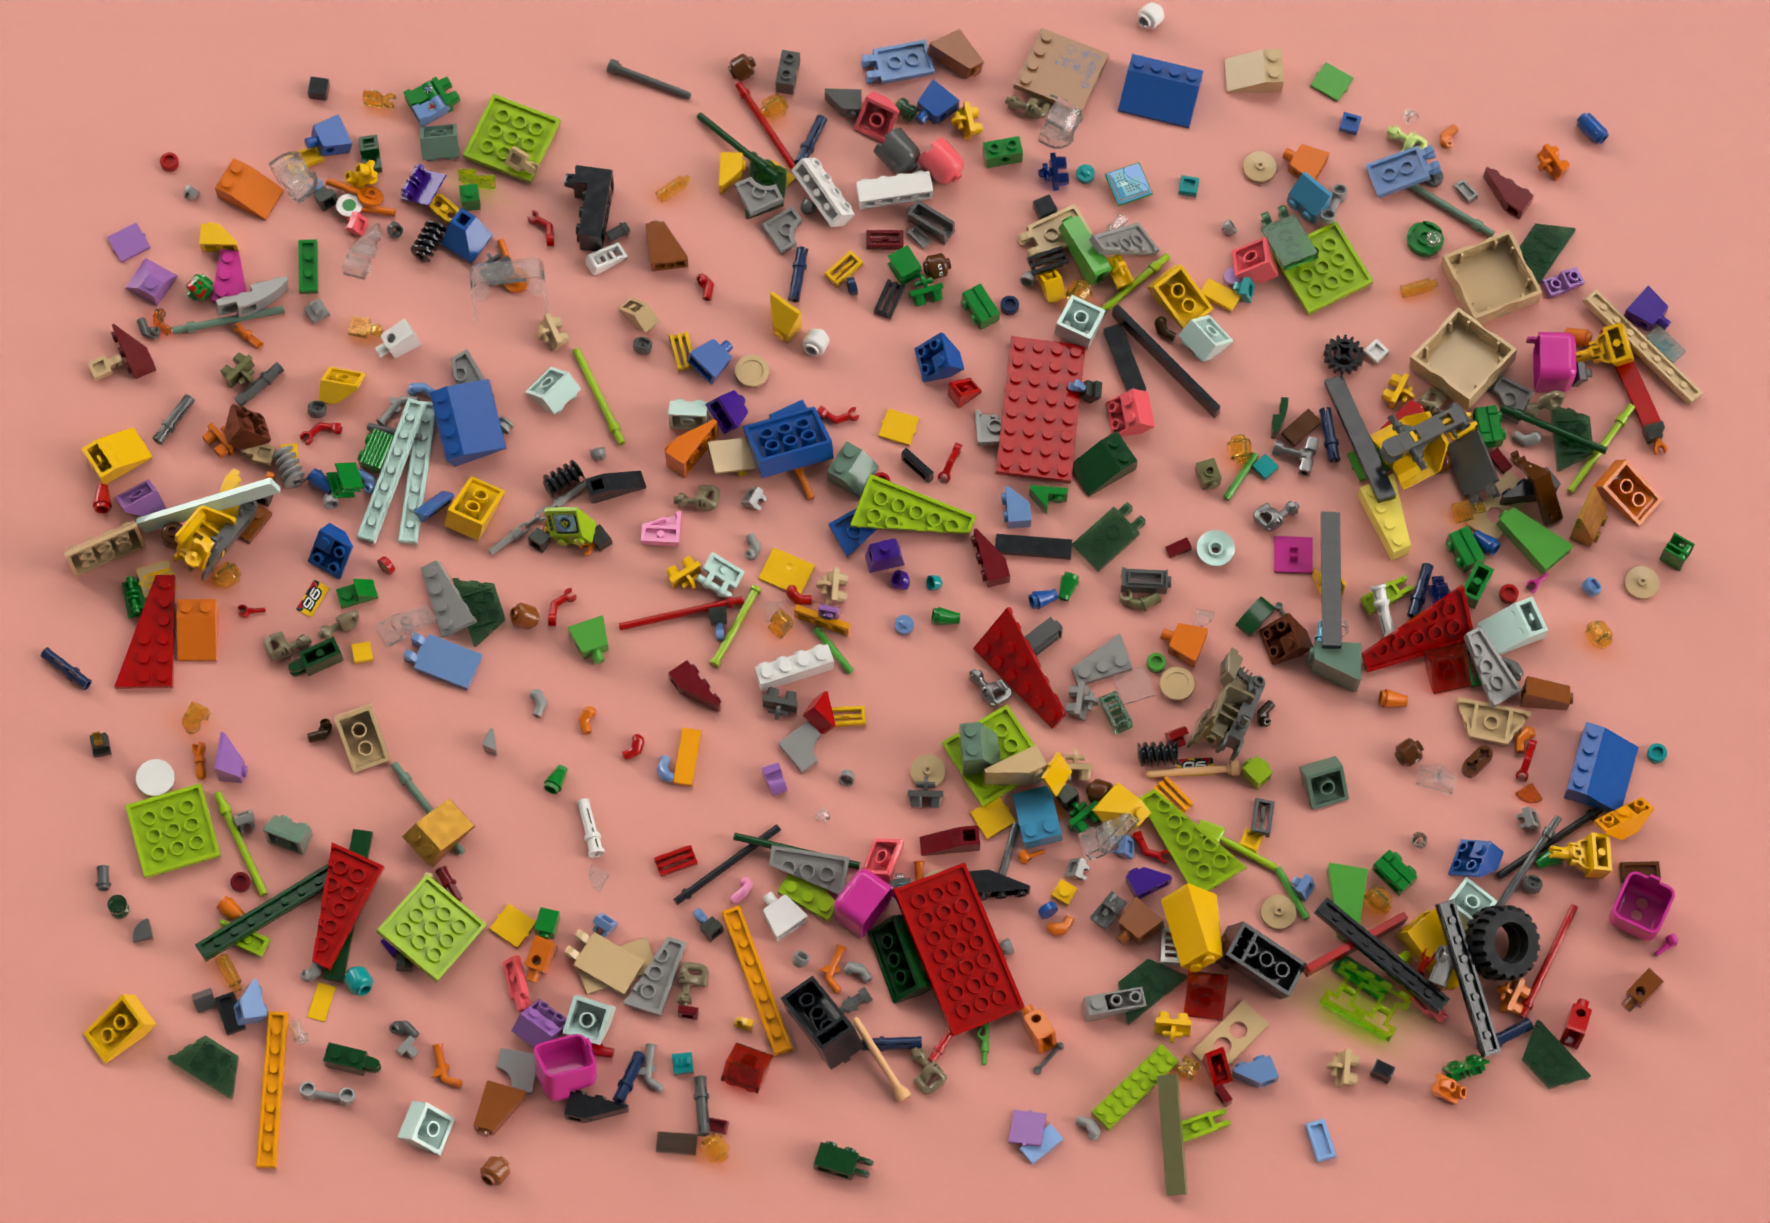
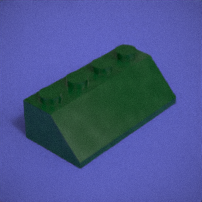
[867,915,932,1004]

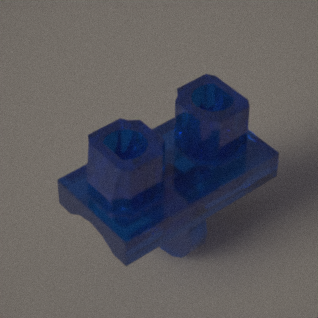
[1038,152,1069,191]
[1427,576,1451,604]

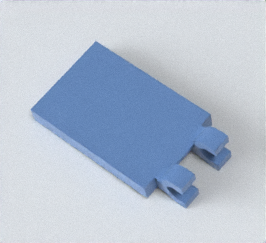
[861,39,935,84]
[1366,145,1442,198]
[404,632,483,690]

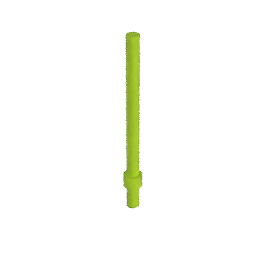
[1101,253,1171,313]
[573,348,625,446]
[1567,403,1635,494]
[214,791,268,897]

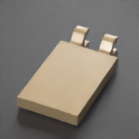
[1017,204,1093,259]
[564,929,645,996]

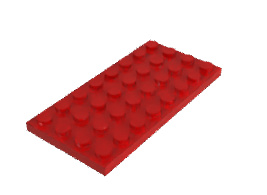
[995,336,1085,484]
[892,862,1025,1037]

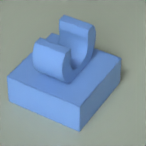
[1112,834,1135,859]
[1291,874,1316,901]
[593,912,618,937]

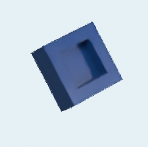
[1339,112,1362,136]

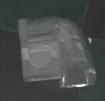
[1039,97,1083,149]
[268,151,317,203]

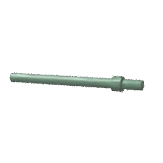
[1408,185,1495,237]
[172,306,285,335]
[391,761,465,856]

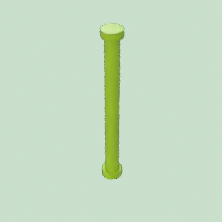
[709,585,762,668]

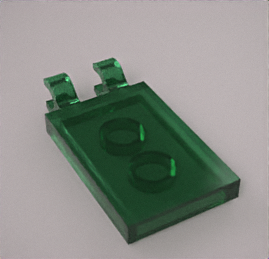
[1260,205,1318,271]
[1072,502,1146,572]

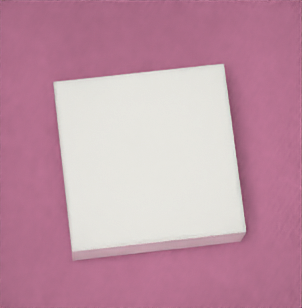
[1363,339,1390,365]

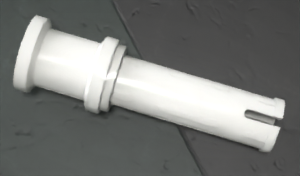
[1369,583,1394,637]
[577,798,605,858]

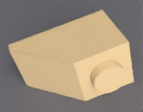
[618,297,659,333]

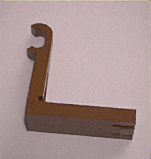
[1511,450,1563,526]

